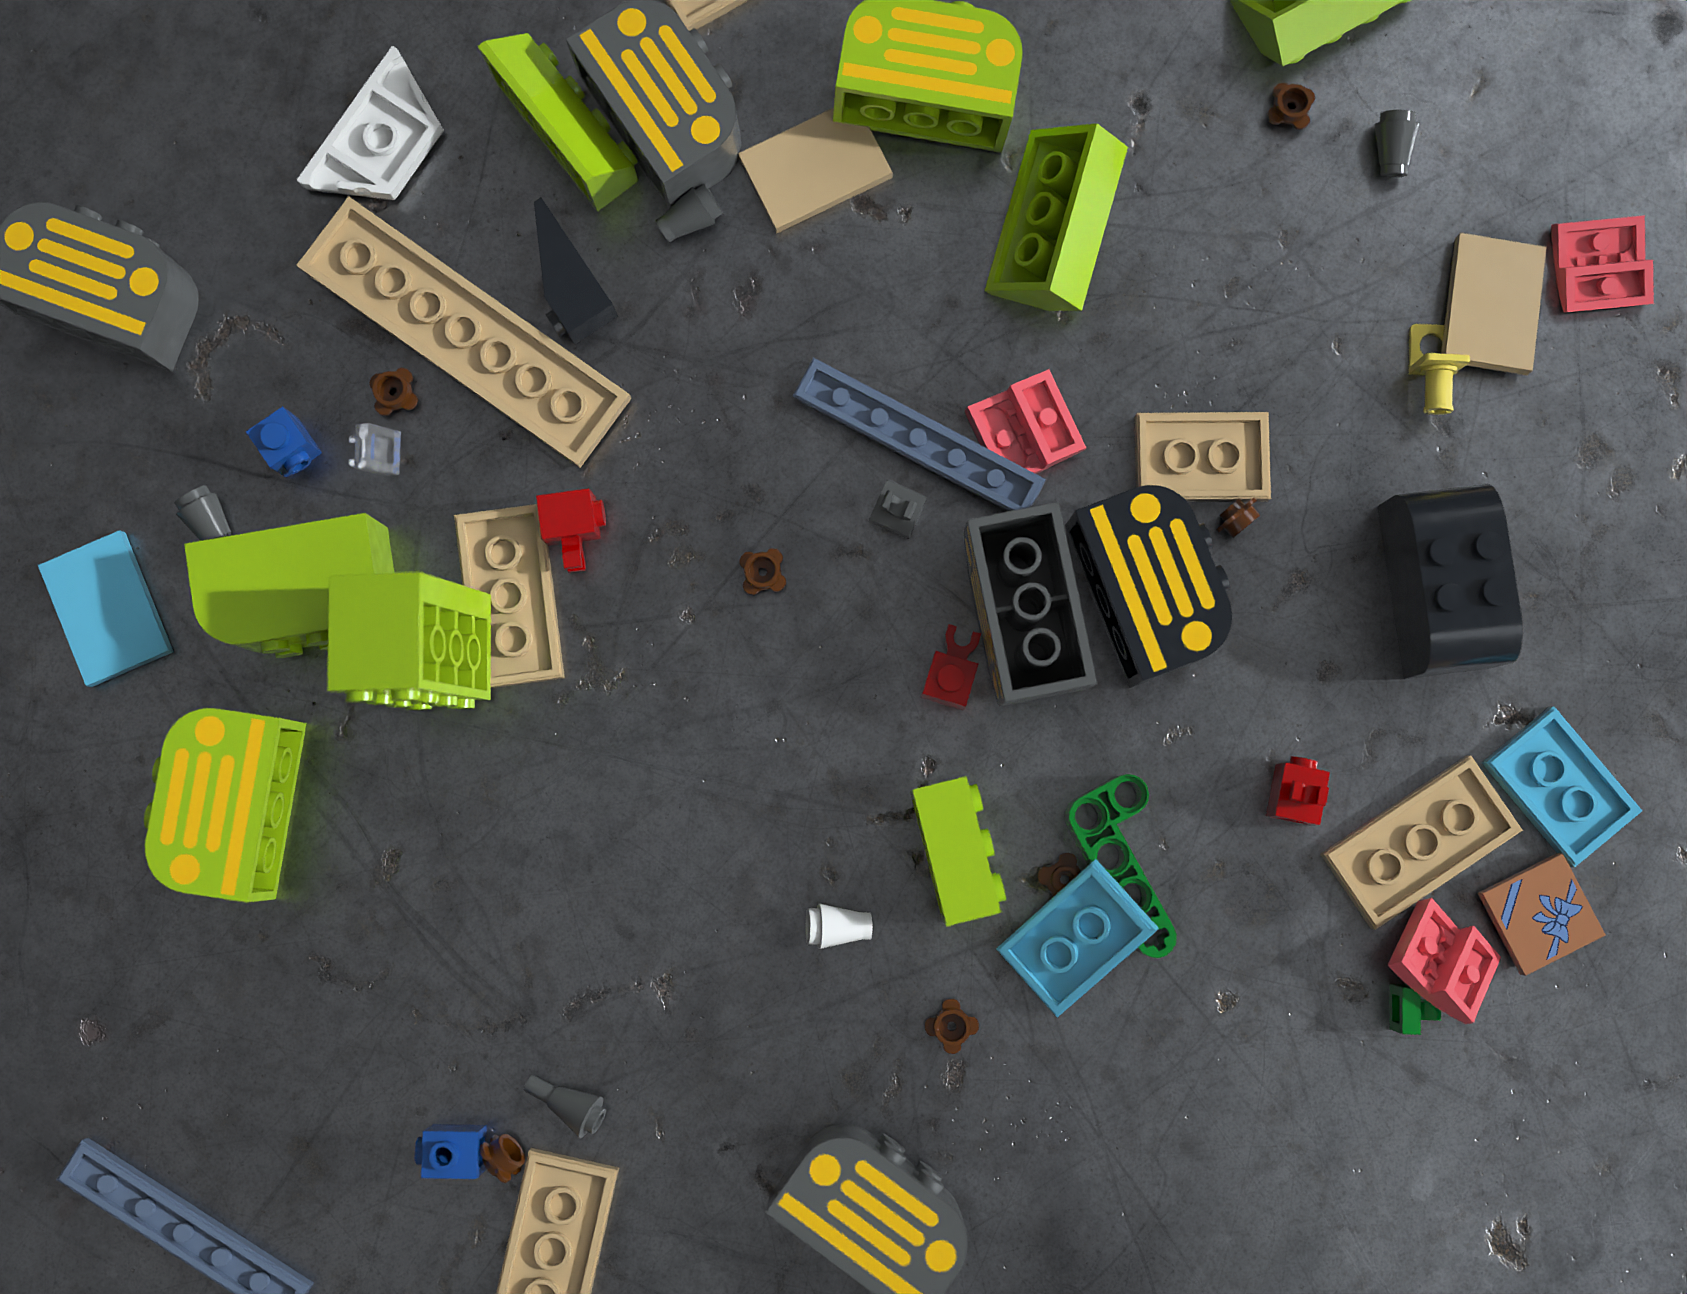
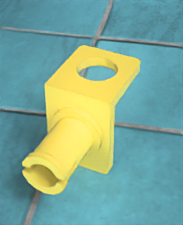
[1409,324,1470,415]

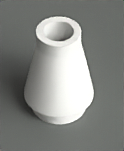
[805,904,872,949]

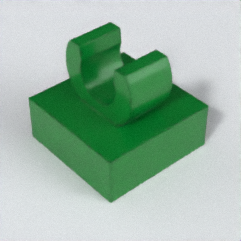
[1389,984,1441,1035]

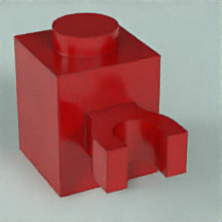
[536,488,606,573]
[921,624,981,710]
[1266,756,1330,826]

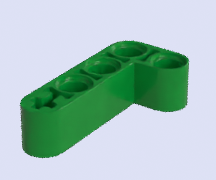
[1064,774,1177,958]

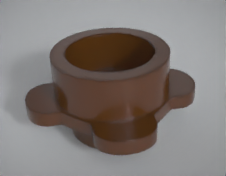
[1267,83,1315,130]
[369,368,418,416]
[1216,497,1260,538]
[739,548,786,595]
[1038,853,1081,898]
[925,999,979,1054]
[479,1134,525,1183]

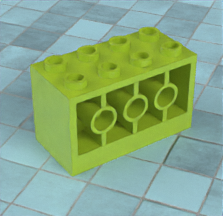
[328,572,491,710]

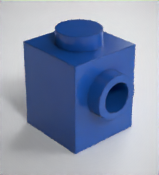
[246,406,322,477]
[415,1124,487,1179]

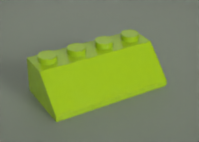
[1230,0,1411,66]
[478,33,639,212]
[984,123,1128,311]

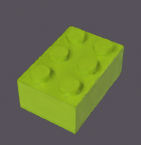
[910,776,1006,926]

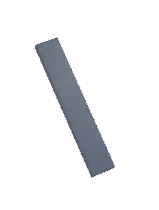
[793,358,1046,512]
[56,1138,314,1294]

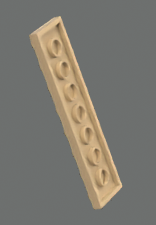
[296,196,631,468]

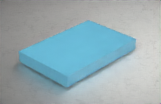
[38,530,174,687]
[1482,706,1642,867]
[996,859,1158,1017]

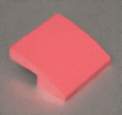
[1551,215,1654,312]
[964,369,1086,474]
[1388,898,1501,1024]

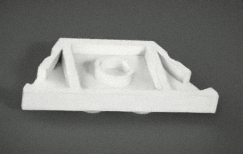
[297,46,444,200]

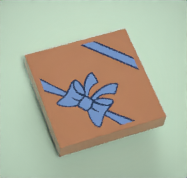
[1478,853,1606,976]

